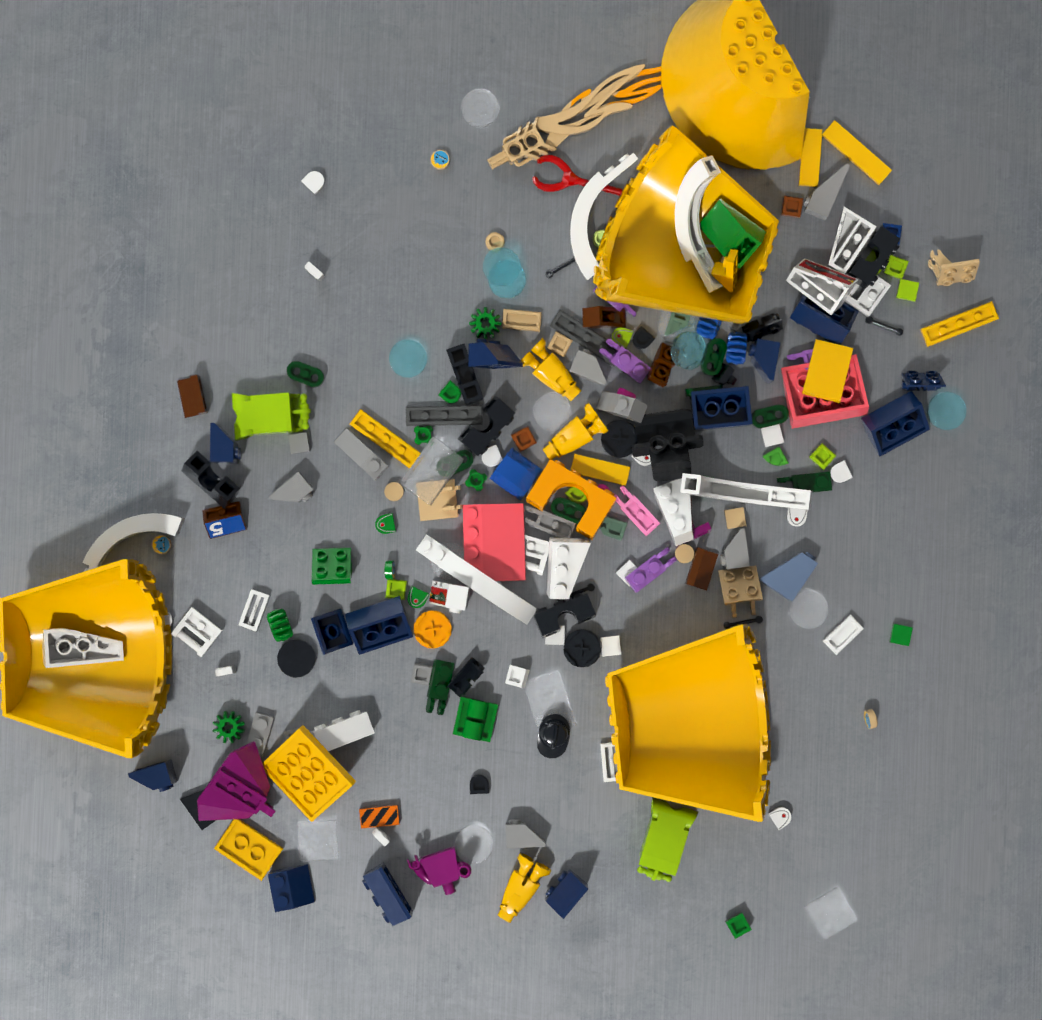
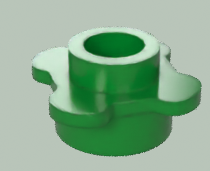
[414,426,433,445]
[465,469,487,491]

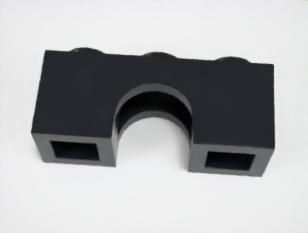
[847,226,900,289]
[446,343,484,405]
[458,396,515,456]
[181,451,240,509]
[534,593,596,639]

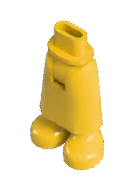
[521,338,582,401]
[543,403,609,460]
[498,853,551,923]

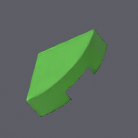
[762,447,789,466]

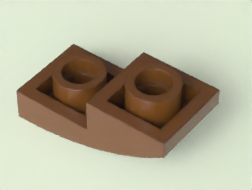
[647,342,679,387]

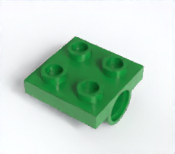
[311,548,352,585]
[453,696,498,742]

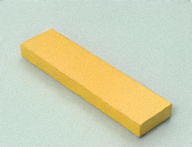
[822,120,892,185]
[920,301,999,347]
[350,409,423,469]

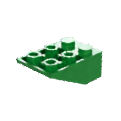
[699,199,766,268]

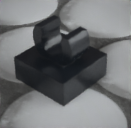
[712,363,737,386]

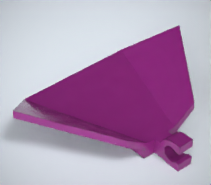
[197,741,276,821]

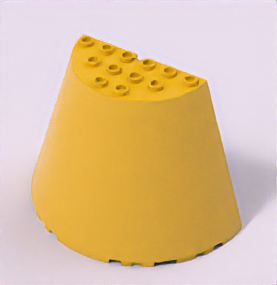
[661,0,810,170]
[593,125,779,324]
[0,559,172,758]
[605,624,771,822]

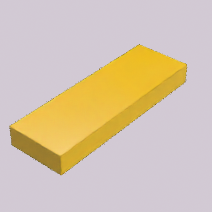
[798,128,822,187]
[570,454,630,486]

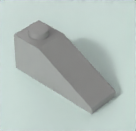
[803,164,850,220]
[596,391,648,423]
[334,428,389,481]

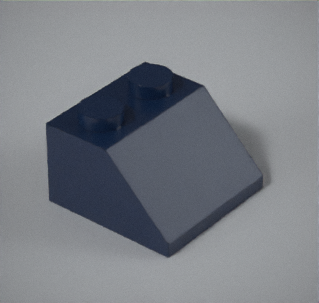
[469,339,523,369]
[748,339,780,384]
[210,423,242,464]
[128,759,178,792]
[268,864,315,912]
[545,869,588,919]

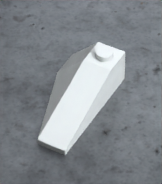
[42,628,124,668]

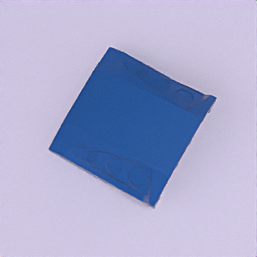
[489,448,543,501]

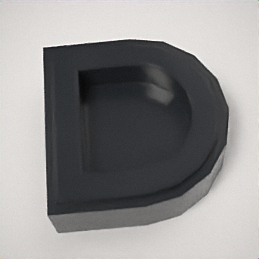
[632,326,655,349]
[470,774,489,794]

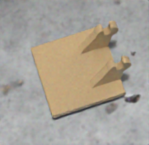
[928,249,980,286]
[416,479,463,521]
[718,565,763,618]

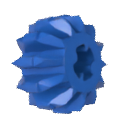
[696,317,722,339]
[726,332,747,365]

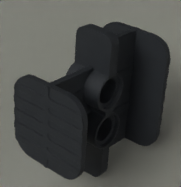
[632,409,704,482]

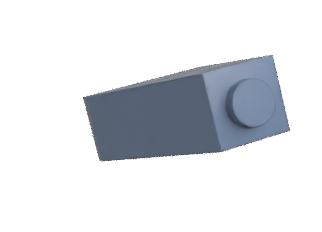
[759,552,818,602]

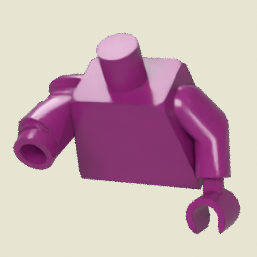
[407,846,472,895]

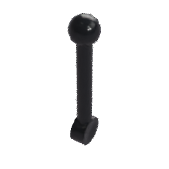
[545,257,575,278]
[865,316,903,336]
[557,583,595,601]
[723,616,763,629]

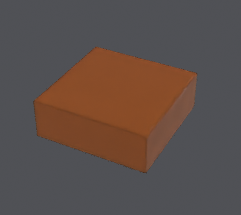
[781,196,803,218]
[511,426,537,452]

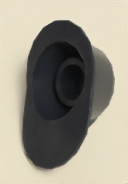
[537,714,570,759]

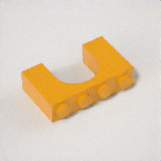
[526,459,616,540]

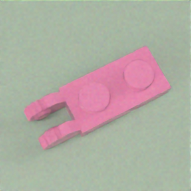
[614,485,660,536]

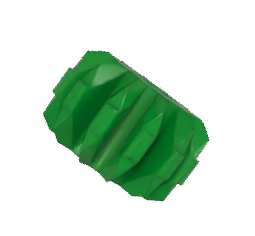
[469,307,502,339]
[267,608,293,642]
[212,711,245,743]

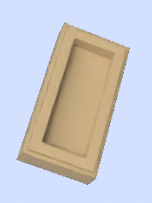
[502,309,542,332]

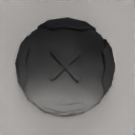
[601,420,638,458]
[563,629,602,667]
[277,639,316,678]

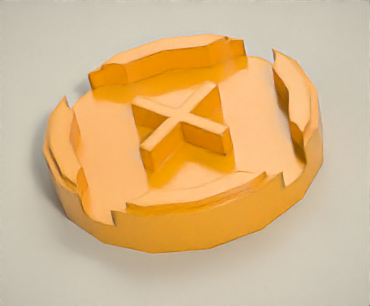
[414,610,452,648]

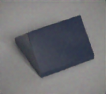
[311,608,353,655]

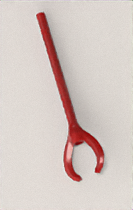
[532,155,623,196]

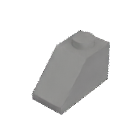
[569,348,606,386]
[269,472,314,503]
[720,528,750,569]
[506,819,545,849]

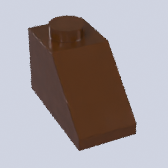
[582,306,626,329]

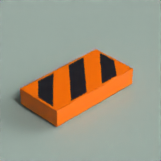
[359,805,400,829]

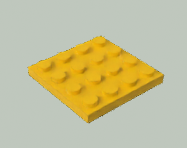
[262,725,357,822]

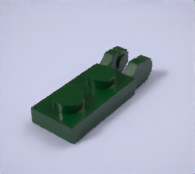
[777,471,832,493]
[426,659,455,715]

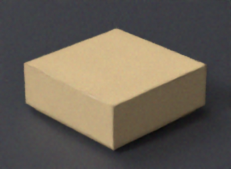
[547,332,573,358]
[724,507,746,529]

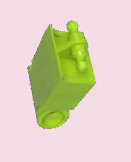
[232,392,311,441]
[637,797,699,882]

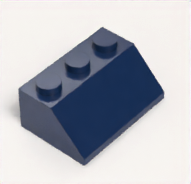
[790,294,859,345]
[691,386,752,431]
[861,391,930,456]
[345,596,413,655]
[362,862,413,926]

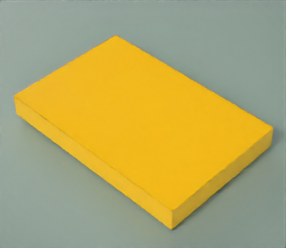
[802,339,853,403]
[214,819,284,881]

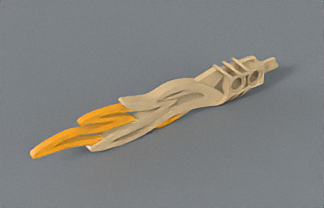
[487,64,662,170]

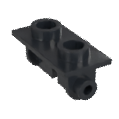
[742,313,783,343]
[447,657,485,697]

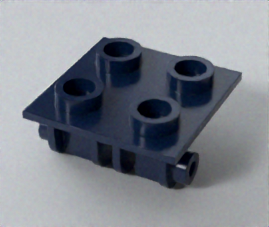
[901,370,946,391]

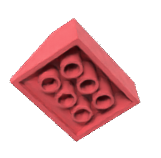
[781,354,869,429]
[463,503,526,581]

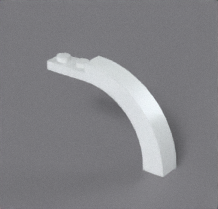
[570,153,638,280]
[675,155,724,293]
[680,473,812,510]
[82,513,185,572]
[416,534,537,625]

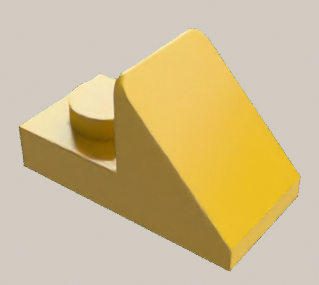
[711,249,738,292]

